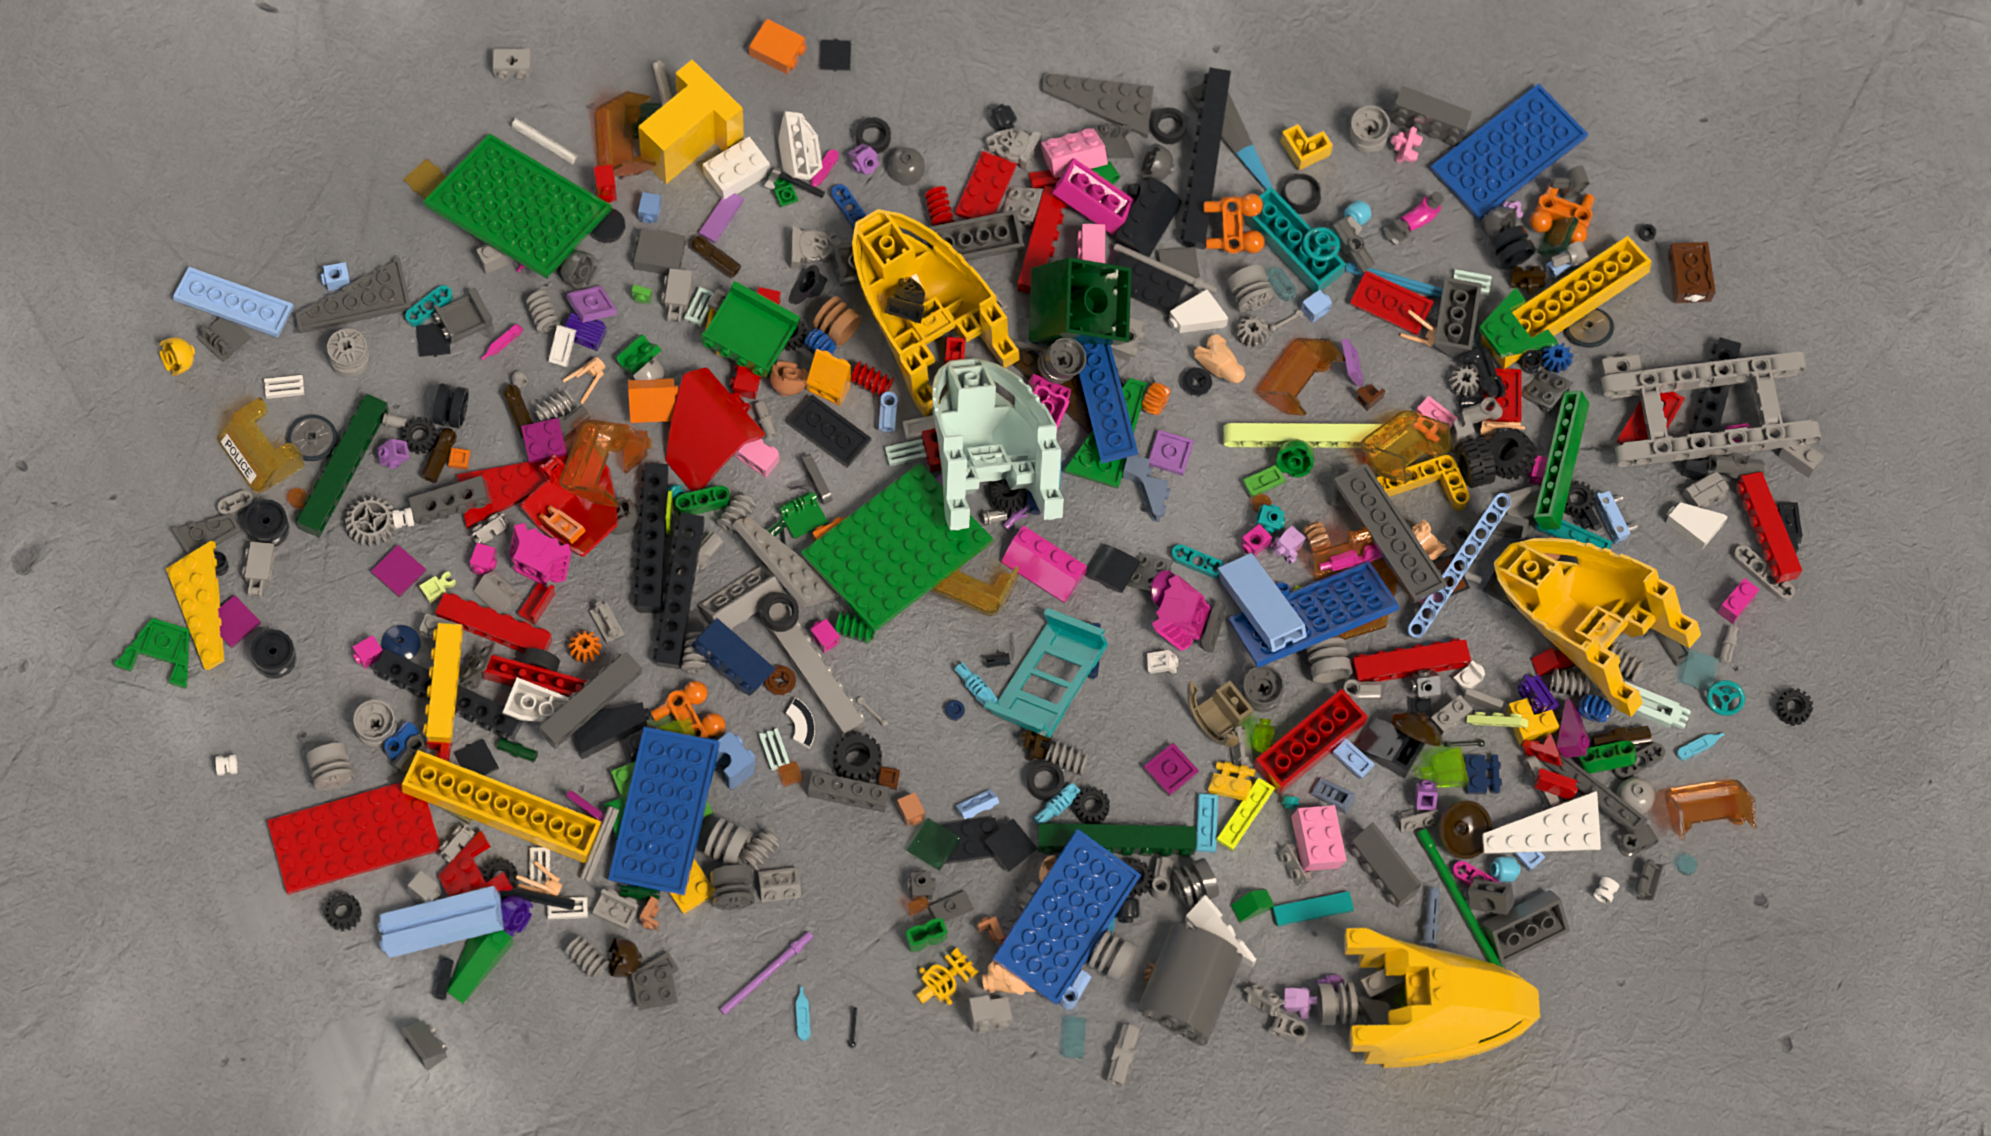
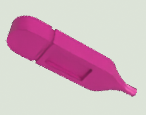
[811,150,839,187]
[481,324,523,360]

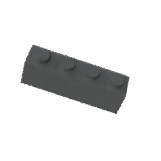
[1434,277,1482,358]
[1350,822,1421,908]
[1482,890,1570,964]

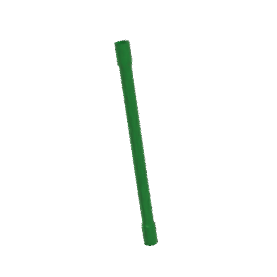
[1417,829,1504,968]

